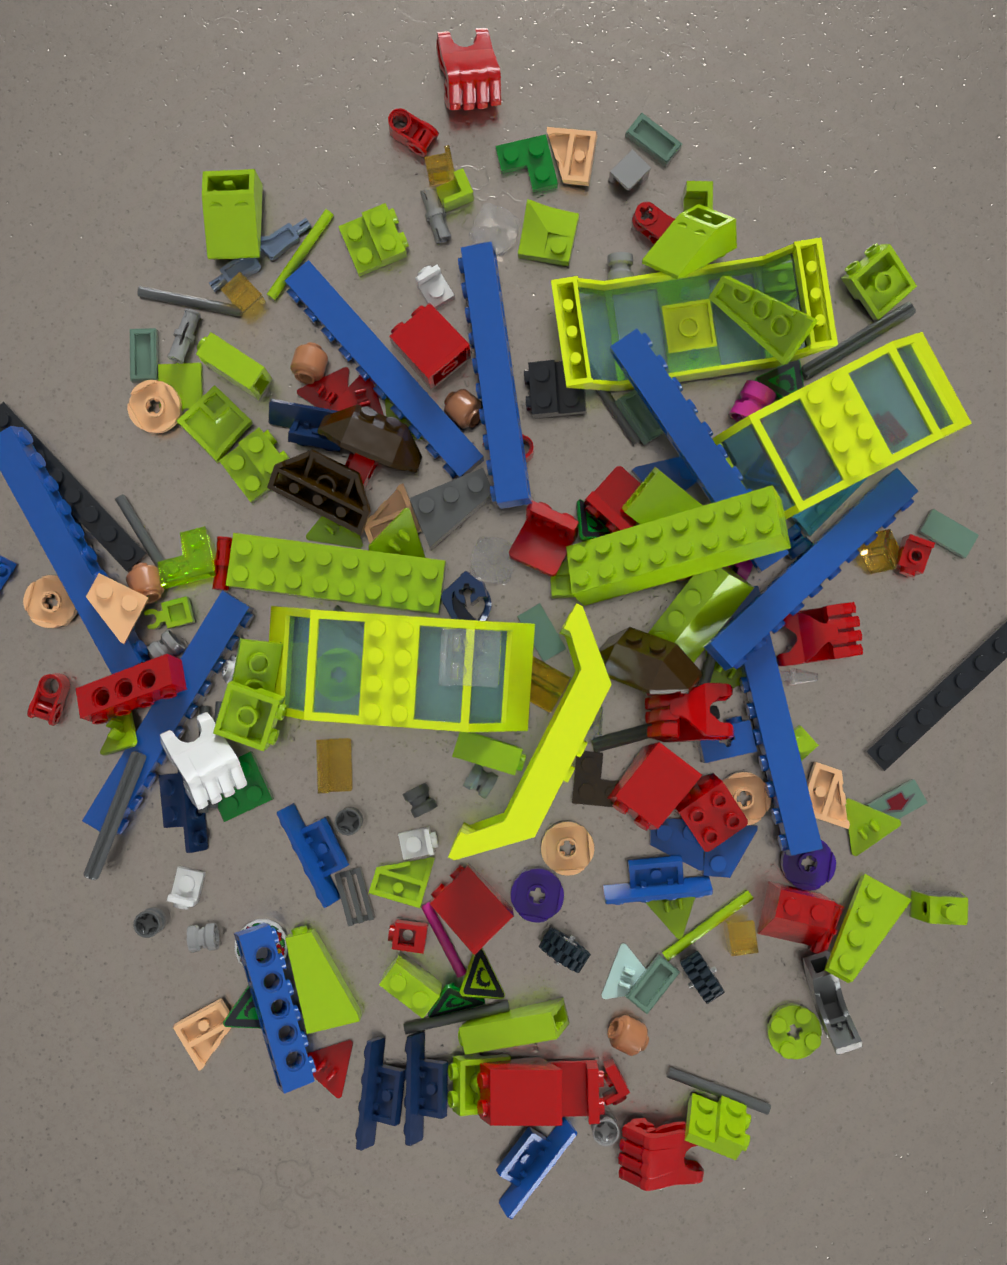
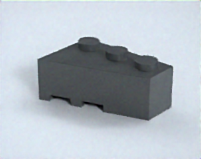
[409,468,491,550]

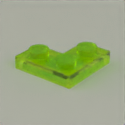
[158,526,216,589]

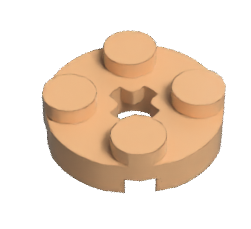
[127,380,183,433]
[23,575,77,628]
[722,772,771,825]
[541,821,594,876]

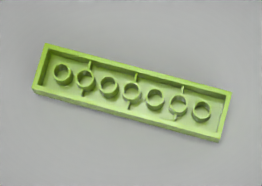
[566,485,791,606]
[226,533,447,615]

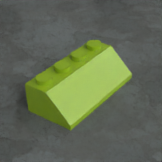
[648,566,755,663]

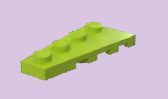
[708,275,818,365]
[825,874,912,983]

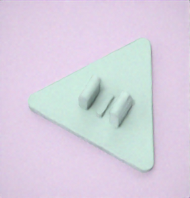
[601,943,646,999]

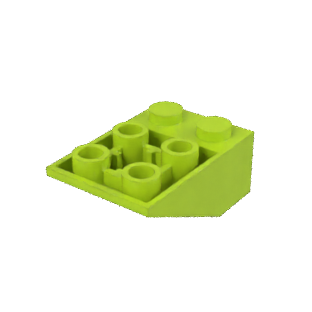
[202,169,263,260]
[642,204,737,279]

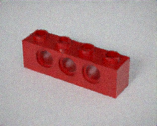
[75,654,187,725]

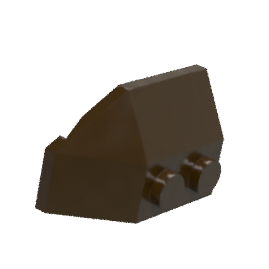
[317,405,422,473]
[267,449,371,535]
[599,627,702,694]

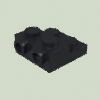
[524,360,587,419]

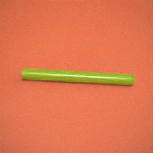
[266,209,334,301]
[662,890,754,961]

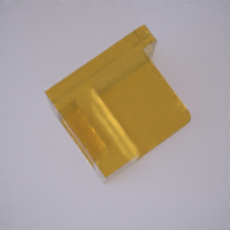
[424,145,454,186]
[221,272,265,313]
[861,529,899,574]
[723,919,759,956]

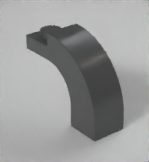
[803,950,863,1055]

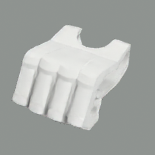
[160,712,247,810]

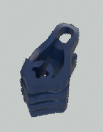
[441,571,492,659]

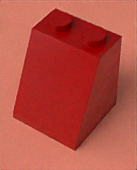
[389,303,471,390]
[608,742,702,831]
[430,863,514,955]
[757,881,835,946]
[477,1057,562,1126]

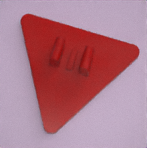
[297,367,350,409]
[329,375,384,415]
[307,1039,353,1098]

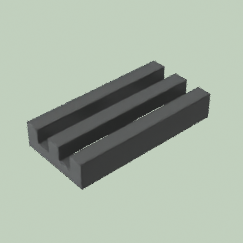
[334,867,375,927]

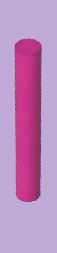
[421,901,466,978]

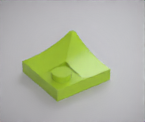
[518,199,579,266]
[177,385,253,463]

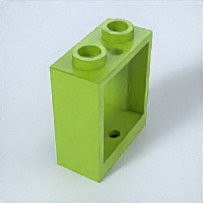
[452,732,526,776]

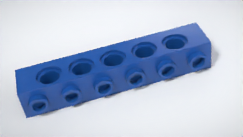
[234,922,316,1094]

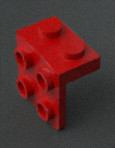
[584,466,641,533]
[509,500,579,577]
[674,773,748,852]
[548,1060,605,1124]

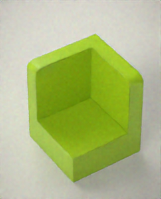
[436,168,474,213]
[683,181,713,212]

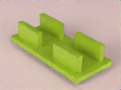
[232,639,283,693]

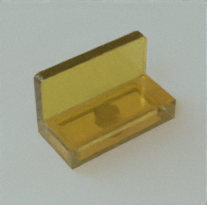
[530,656,571,712]
[316,738,353,794]

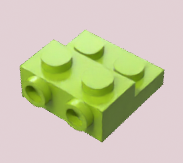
[338,203,409,277]
[841,243,917,320]
[219,427,289,503]
[213,681,287,751]
[447,1054,511,1116]
[685,1093,751,1160]

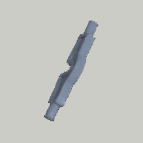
[209,217,312,292]

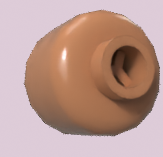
[290,342,328,384]
[444,389,483,429]
[126,563,165,604]
[607,1015,649,1056]

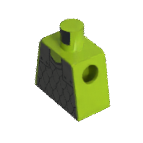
[910,890,968,925]

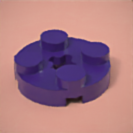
[781,840,836,891]
[511,867,564,923]

